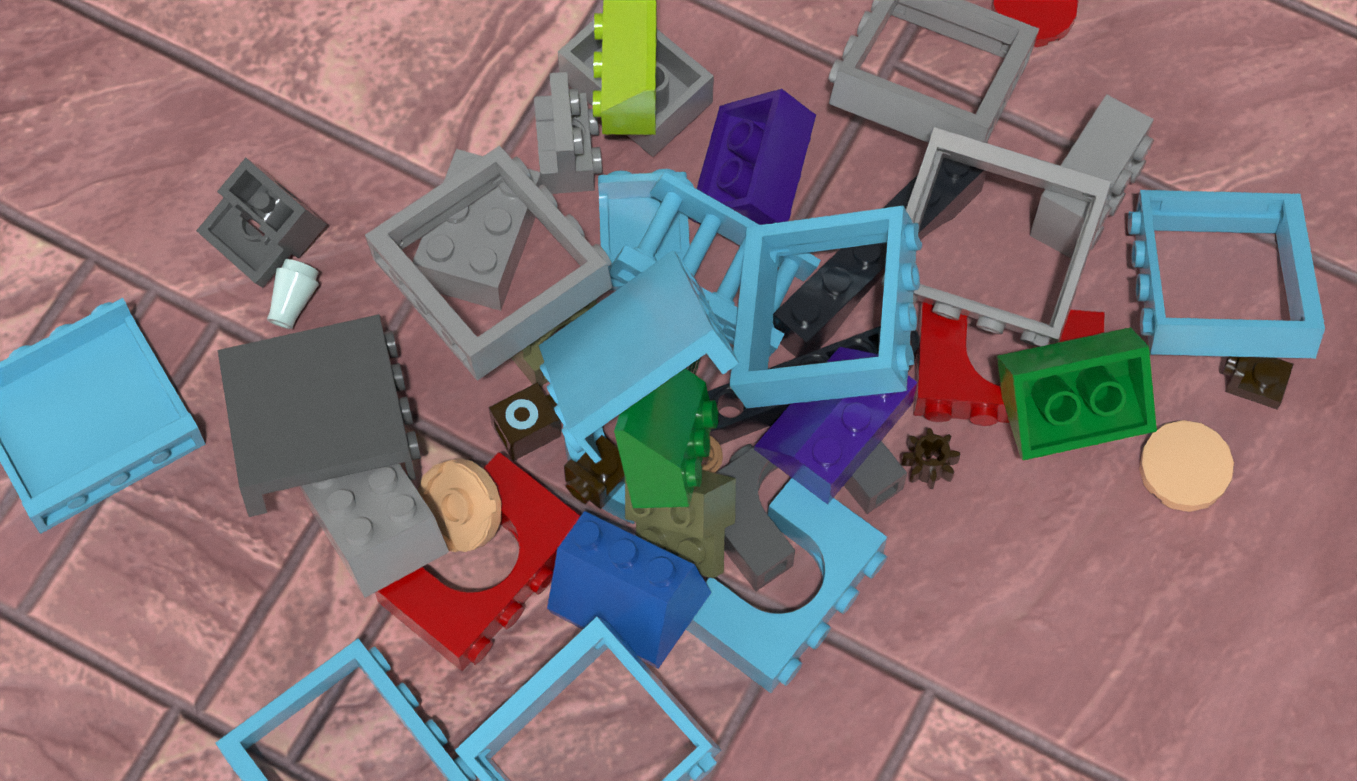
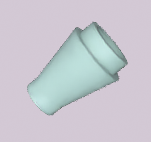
[267,259,319,329]

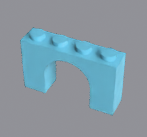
[686,478,888,693]

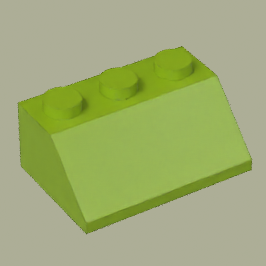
[593,0,657,135]

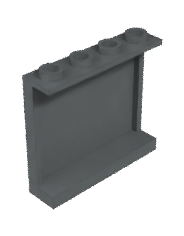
[217,314,421,517]

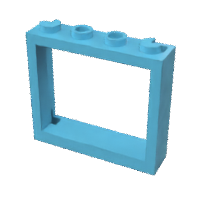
[1128,190,1325,359]
[730,206,922,408]
[455,617,722,781]
[215,639,477,781]

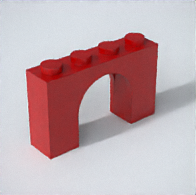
[914,302,1105,426]
[375,452,580,672]

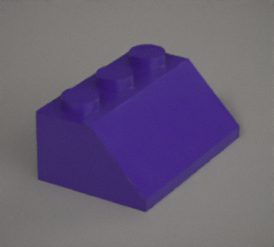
[688,88,816,225]
[754,347,918,505]

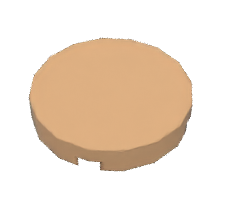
[1139,420,1234,512]
[417,458,501,552]

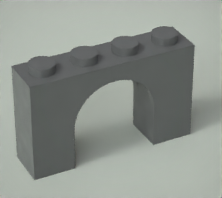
[716,441,907,591]

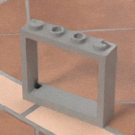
[828,0,1039,143]
[881,127,1111,347]
[365,145,612,381]

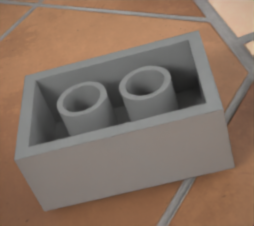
[558,12,714,157]
[1030,94,1154,259]
[413,149,542,311]
[300,464,449,598]

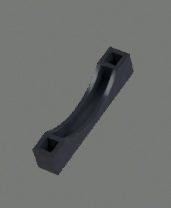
[772,158,987,358]

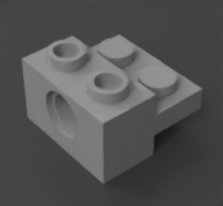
[534,72,602,194]

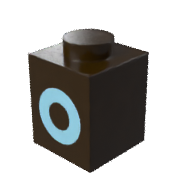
[489,382,561,461]

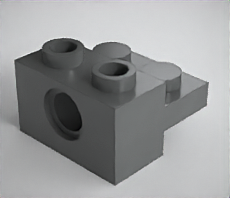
[196,157,327,288]

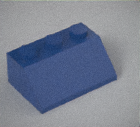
[547,511,712,669]

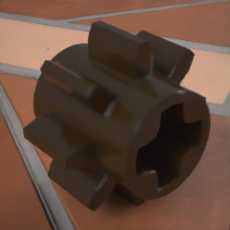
[901,428,960,489]

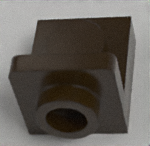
[1223,356,1294,410]
[564,435,625,510]

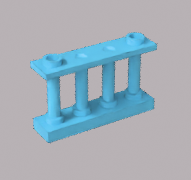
[609,171,821,357]

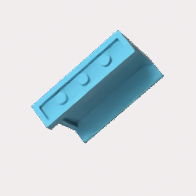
[538,250,739,463]
[0,298,206,534]

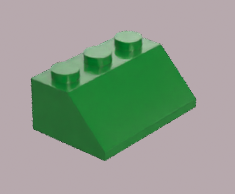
[997,327,1157,461]
[614,368,718,508]

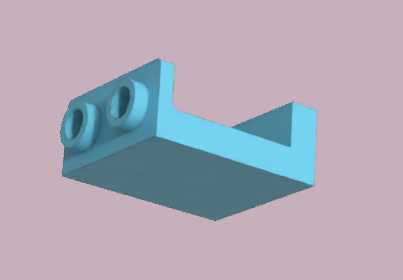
[598,169,690,290]

